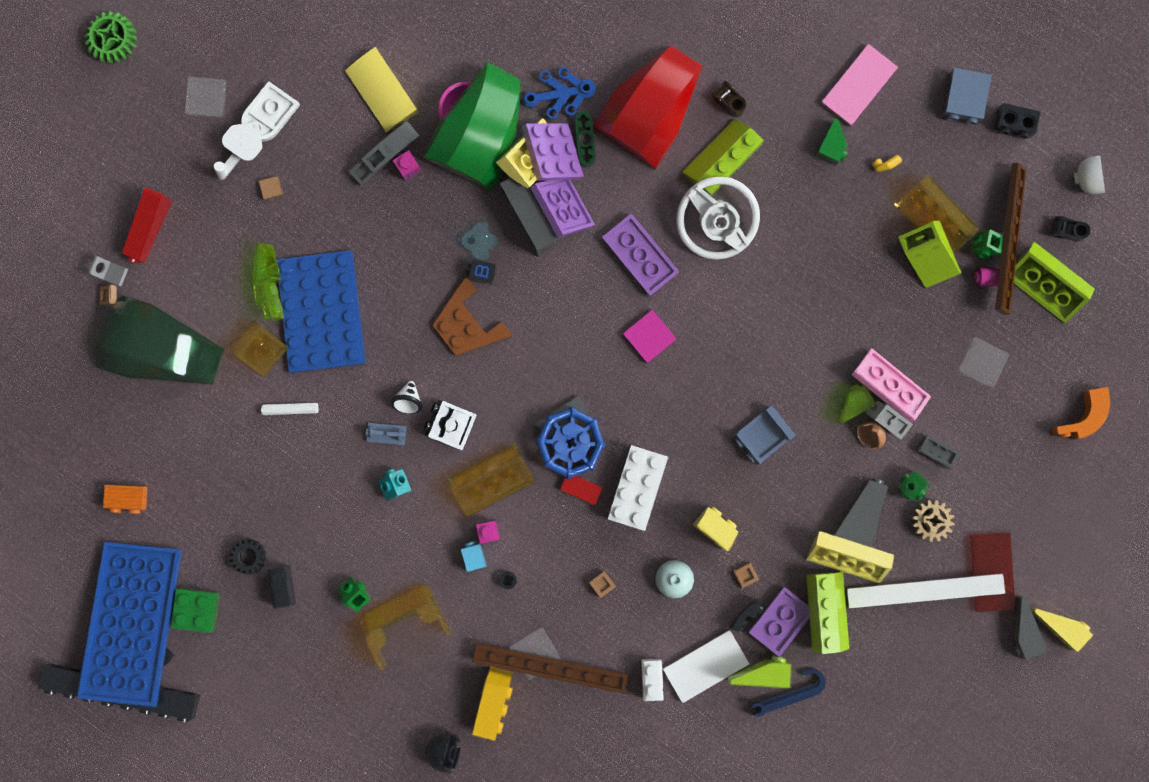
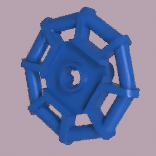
[535,407,605,479]

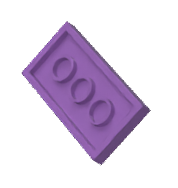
[602,213,679,297]

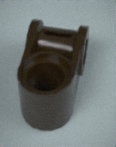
[711,81,746,117]

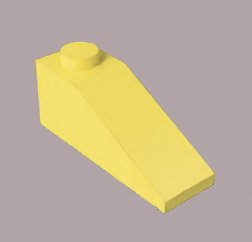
[1031,608,1093,652]

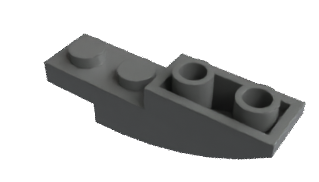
[349,121,420,186]

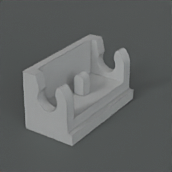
[866,401,913,439]

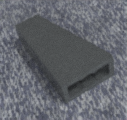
[832,478,888,547]

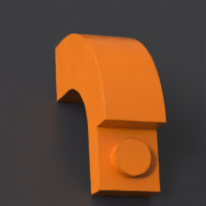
[1051,387,1110,440]

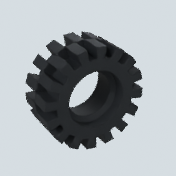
[229,539,267,575]

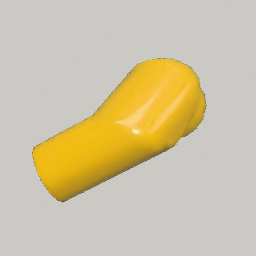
[872,155,902,172]

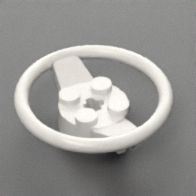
[676,177,760,259]

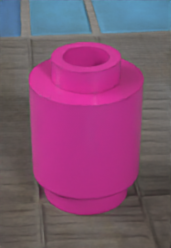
[974,268,1000,287]

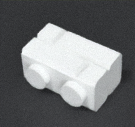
[641,659,663,701]

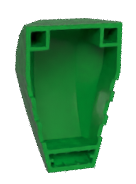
[423,62,520,191]

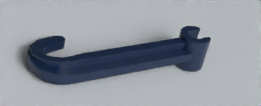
[750,669,826,717]

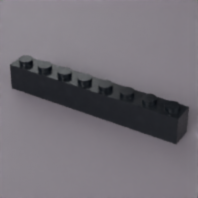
[38,663,201,722]

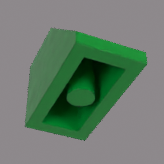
[816,118,848,166]

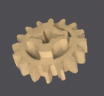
[911,500,955,542]

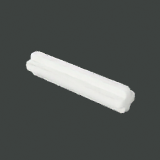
[261,403,319,415]

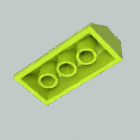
[682,119,764,196]
[1014,242,1095,323]
[806,571,849,654]

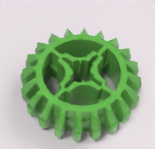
[84,11,137,64]

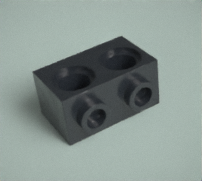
[994,103,1041,139]

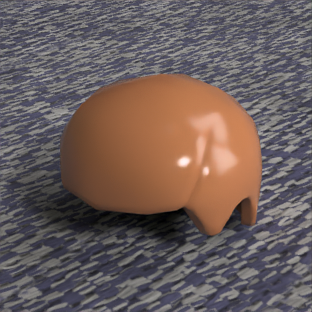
[857,421,886,450]

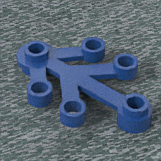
[523,67,596,120]

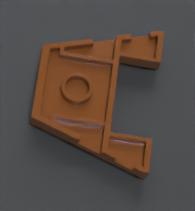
[433,277,513,356]

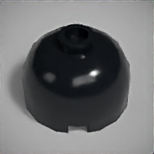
[425,733,461,774]

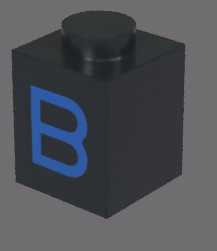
[466,259,496,285]

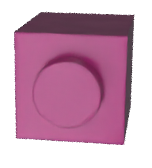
[393,151,421,181]
[476,520,500,544]

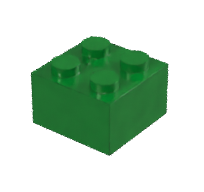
[171,588,220,633]

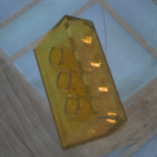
[895,174,980,254]
[447,444,535,517]

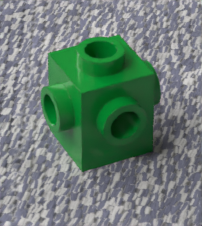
[971,229,1003,259]
[898,470,931,501]
[337,577,371,612]

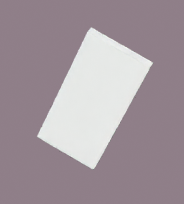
[663,630,749,703]

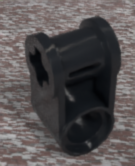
[1050,216,1091,242]

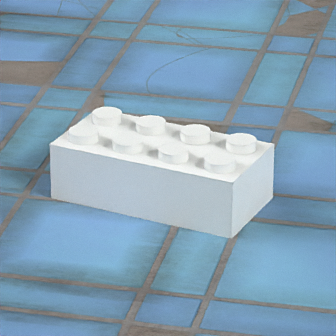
[607,445,668,531]

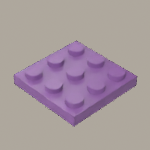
[522,124,584,181]
[530,180,595,238]

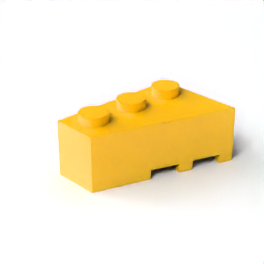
[472,667,513,741]

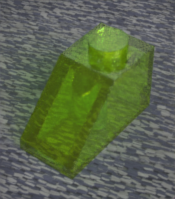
[838,384,876,424]

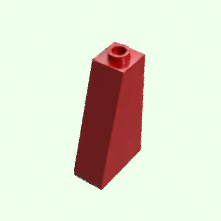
[122,187,172,264]

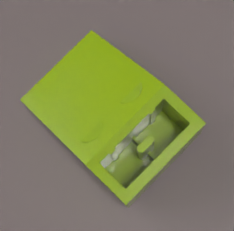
[899,220,961,288]

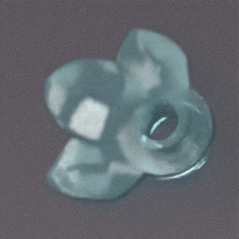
[461,222,500,260]

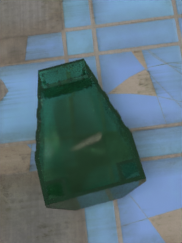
[96,295,225,385]

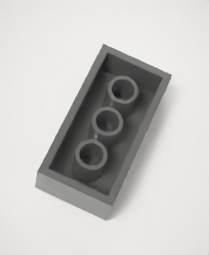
[500,178,559,256]

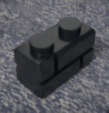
[268,566,296,608]

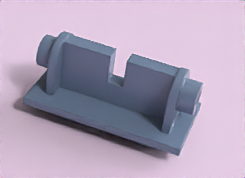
[366,423,407,445]

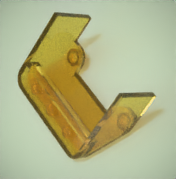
[360,584,453,671]

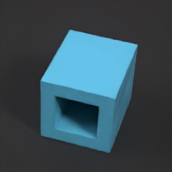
[461,541,487,572]

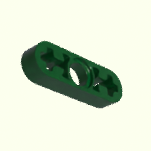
[575,111,595,167]

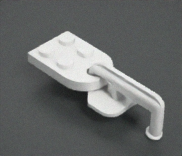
[214,81,300,180]

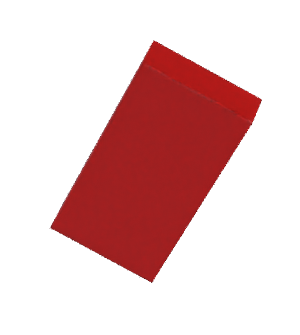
[560,476,603,505]

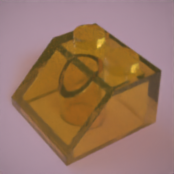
[230,319,289,377]

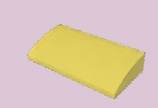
[345,47,418,133]
[496,118,547,188]
[806,531,894,584]

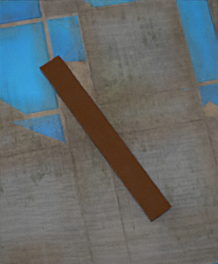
[995,163,1027,315]
[472,643,628,694]

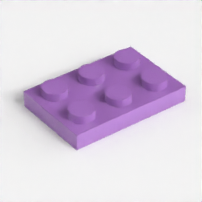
[748,586,810,657]

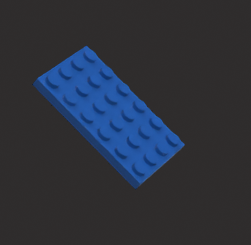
[276,250,366,373]

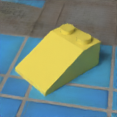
[693,507,738,551]

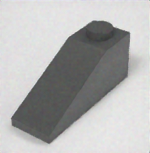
[1013,596,1048,660]

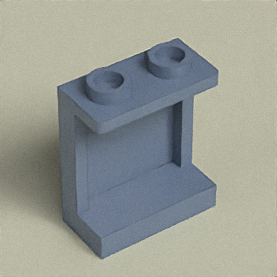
[942,68,992,125]
[734,405,796,465]

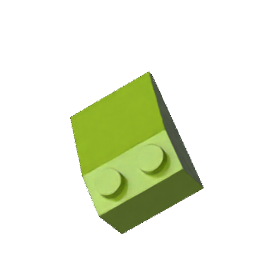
[727,656,791,688]

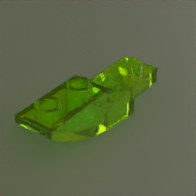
[253,243,284,321]

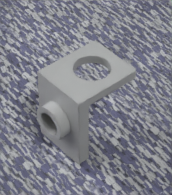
[88,256,128,286]

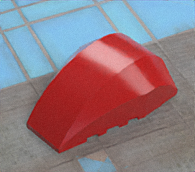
[593,45,702,170]

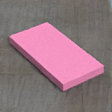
[821,44,898,127]
[851,348,931,423]

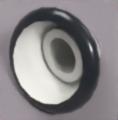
[390,381,423,414]

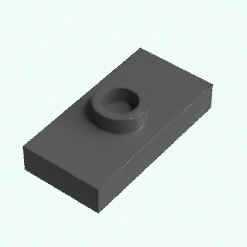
[917,434,961,470]

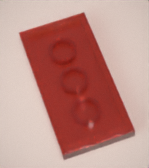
[970,533,1016,612]

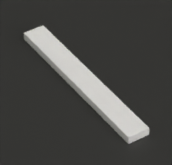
[847,574,1005,608]

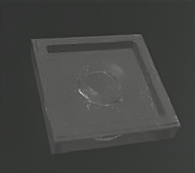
[185,77,227,118]
[958,337,1010,388]
[509,627,562,681]

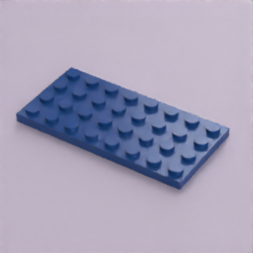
[77,542,182,707]

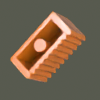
[103,485,147,514]

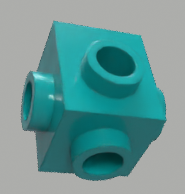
[378,469,412,501]

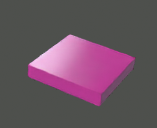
[623,310,677,363]

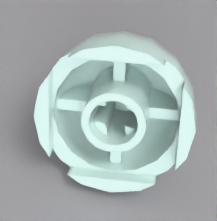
[655,560,694,599]

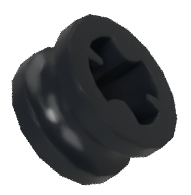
[499,572,517,589]

